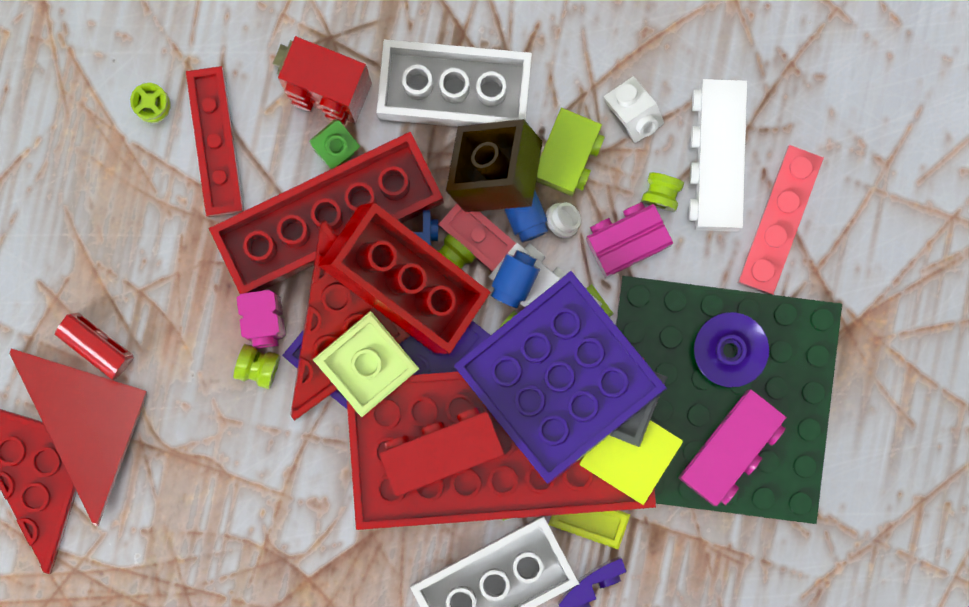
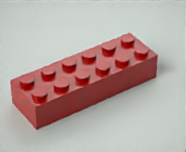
[208,131,444,294]

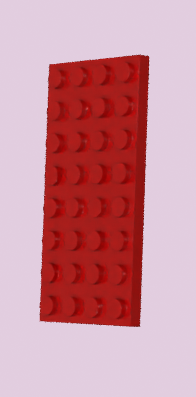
[347,358,656,530]

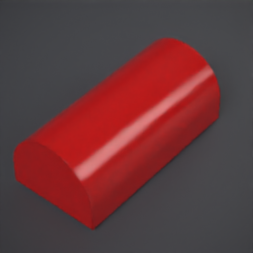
[54,313,134,381]

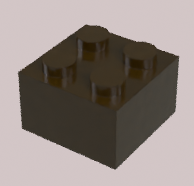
[446,119,543,212]

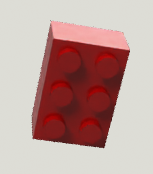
[278,36,372,125]
[379,407,504,497]

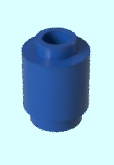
[504,190,549,243]
[491,250,540,308]

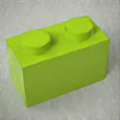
[536,108,605,197]

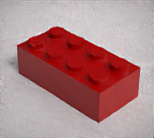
[318,202,491,354]

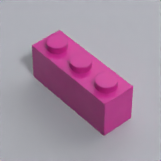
[678,389,787,506]

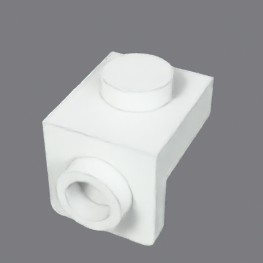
[603,76,664,143]

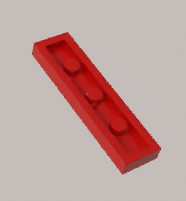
[186,66,244,217]

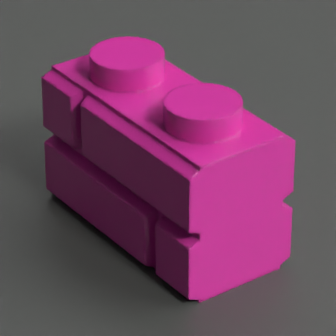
[586,202,673,278]
[236,290,286,349]

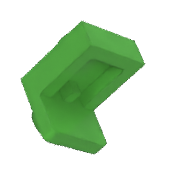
[309,119,361,169]

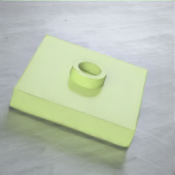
[313,311,419,417]

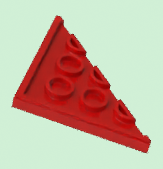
[290,220,410,421]
[9,348,147,526]
[0,409,77,574]

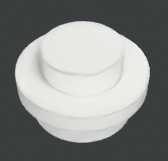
[546,202,581,239]

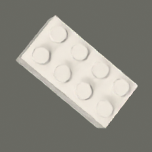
[377,39,532,127]
[410,516,579,607]

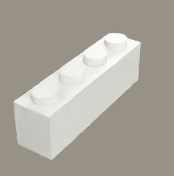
[689,79,747,232]

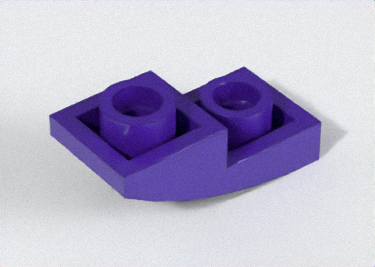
[558,556,627,607]

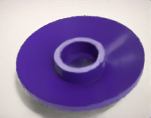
[694,312,769,387]

